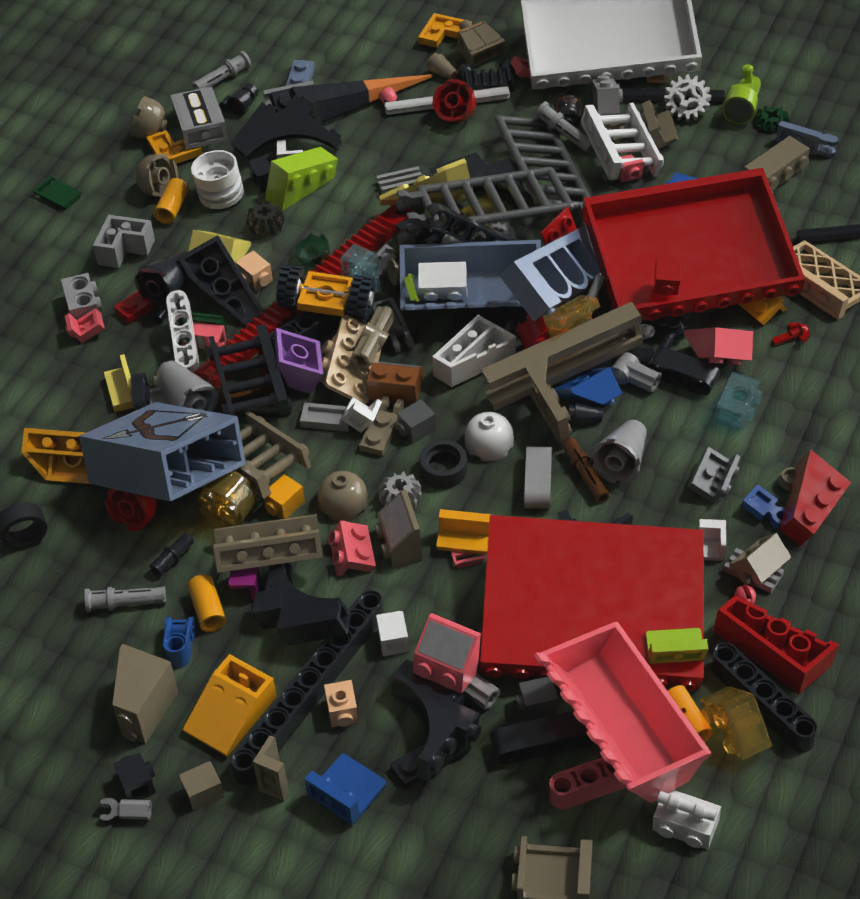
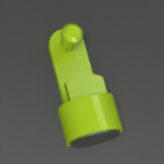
[722,64,761,124]

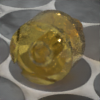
[199,471,259,527]

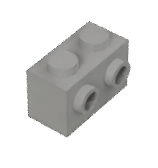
[592,75,623,115]

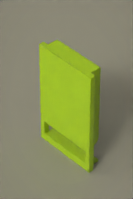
[404,274,421,302]

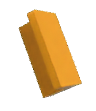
[436,509,492,555]

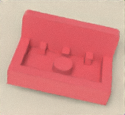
[328,520,376,577]

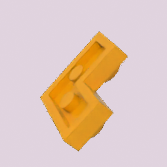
[418,13,472,48]
[147,130,203,164]

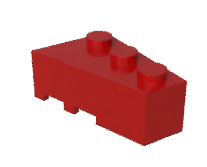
[780,450,851,546]

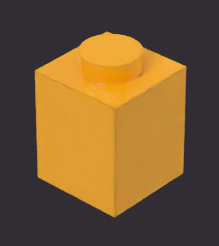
[264,474,305,519]

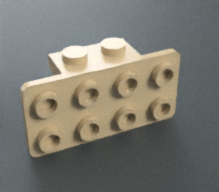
[319,315,381,405]

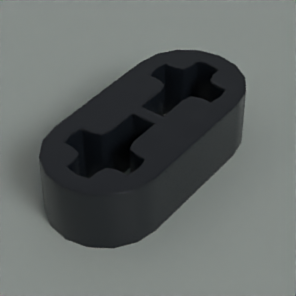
[131,372,151,411]

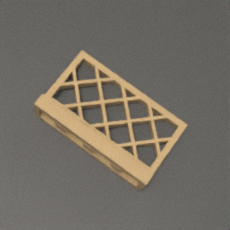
[793,240,860,320]

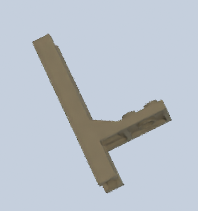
[481,302,643,449]

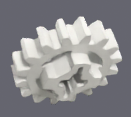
[664,74,711,122]

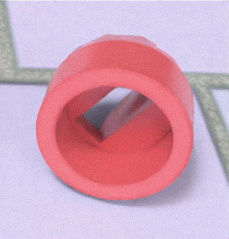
[378,87,397,105]
[734,584,756,604]

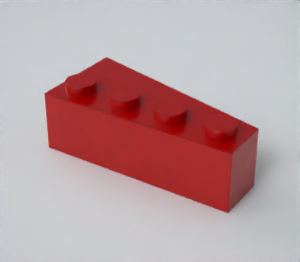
[713,595,839,695]

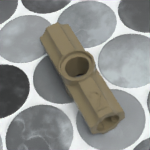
[350,306,396,369]

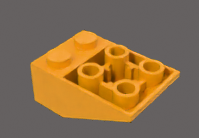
[183,654,277,757]

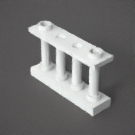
[581,103,664,180]

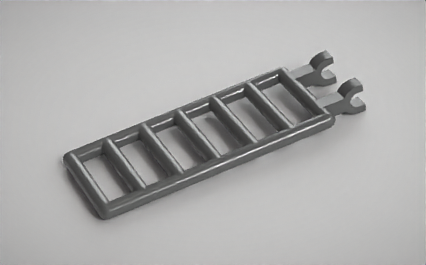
[495,115,591,228]
[396,167,574,233]

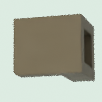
[179,761,225,811]

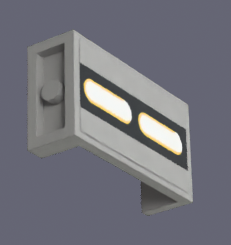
[170,86,228,150]

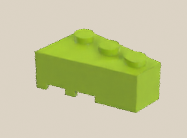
[265,147,338,211]

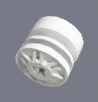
[191,150,244,209]

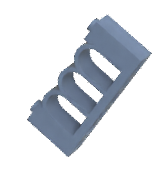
[499,226,605,322]

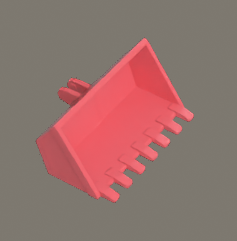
[534,622,711,803]

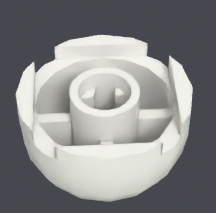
[464,412,514,462]

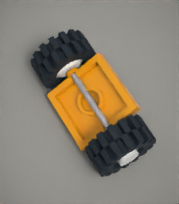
[276,264,376,320]

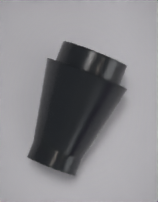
[566,402,603,426]

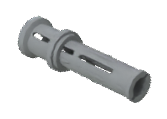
[192,51,252,90]
[534,102,593,153]
[84,586,166,612]

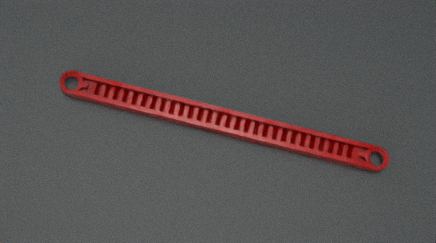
[194,205,413,388]

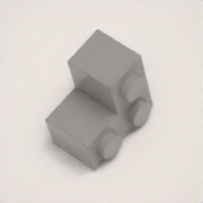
[93,215,155,268]

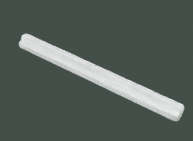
[385,87,510,115]

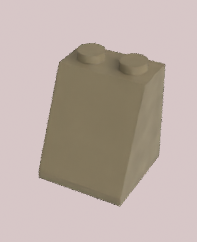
[112,644,178,744]

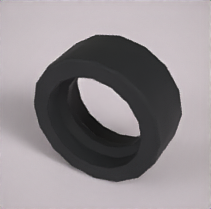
[419,440,468,488]
[0,502,48,550]

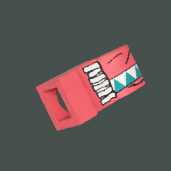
[181,322,227,350]

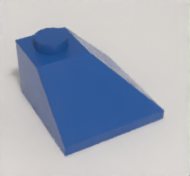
[554,367,622,407]

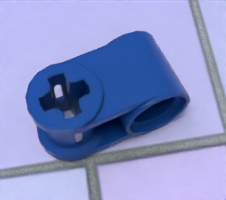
[163,617,195,668]

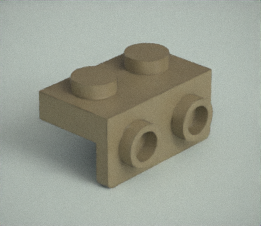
[641,100,678,149]

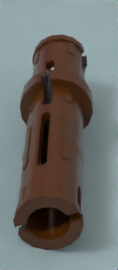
[562,438,610,504]

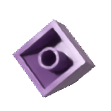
[274,328,323,394]

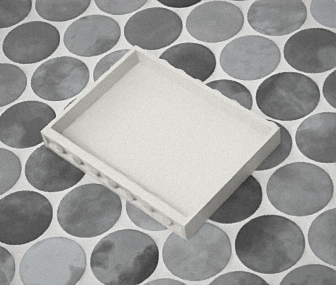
[520,0,702,90]

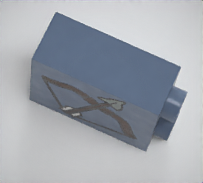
[79,402,246,501]

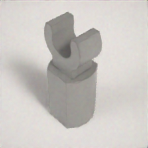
[100,798,152,820]

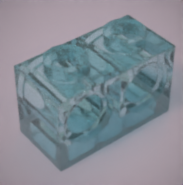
[341,244,380,294]

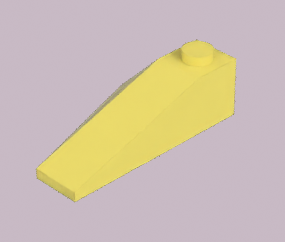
[379,158,473,206]

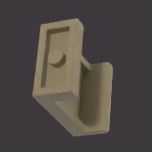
[511,836,593,899]

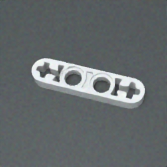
[166,290,199,373]

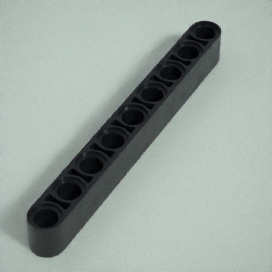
[231,590,384,785]

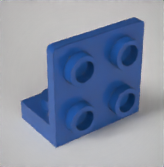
[305,753,387,826]

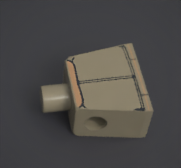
[458,20,505,67]

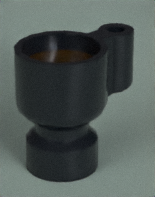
[219,83,258,115]

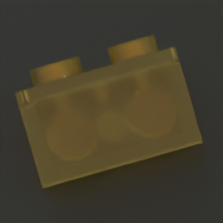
[543,295,600,360]

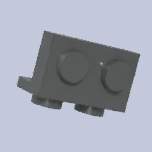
[687,446,740,504]

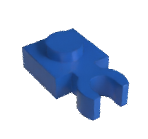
[741,484,785,529]

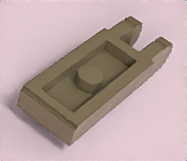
[359,396,404,456]

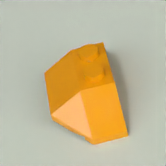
[21,428,94,485]

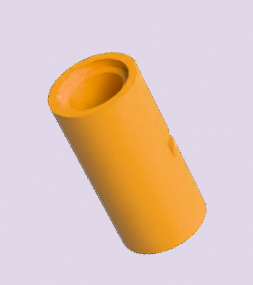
[153,178,189,224]
[187,574,226,632]
[668,685,713,743]

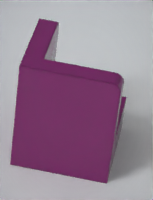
[229,567,261,600]

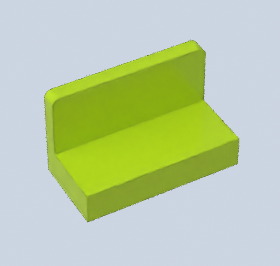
[645,628,708,664]

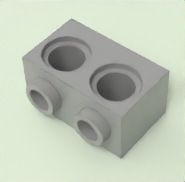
[61,273,103,320]

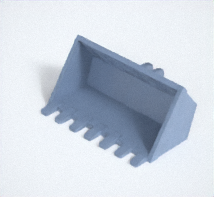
[400,240,541,310]

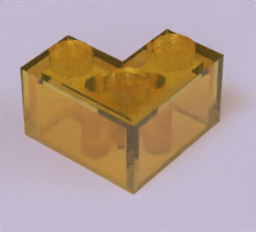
[700,686,772,760]

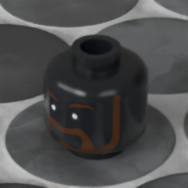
[554,95,582,126]

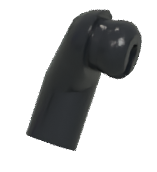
[152,299,181,324]

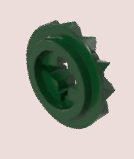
[754,105,790,132]

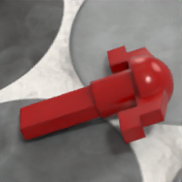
[771,322,810,345]

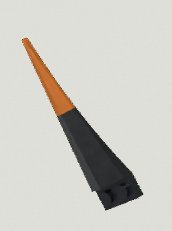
[269,74,433,122]

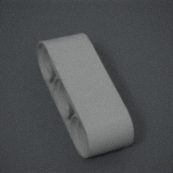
[524,447,552,509]

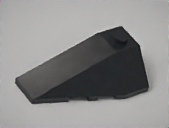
[178,235,265,326]

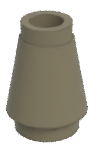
[427,53,458,80]

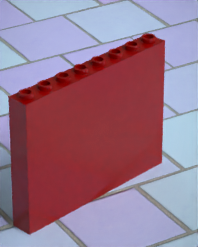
[582,168,805,321]
[479,515,704,691]

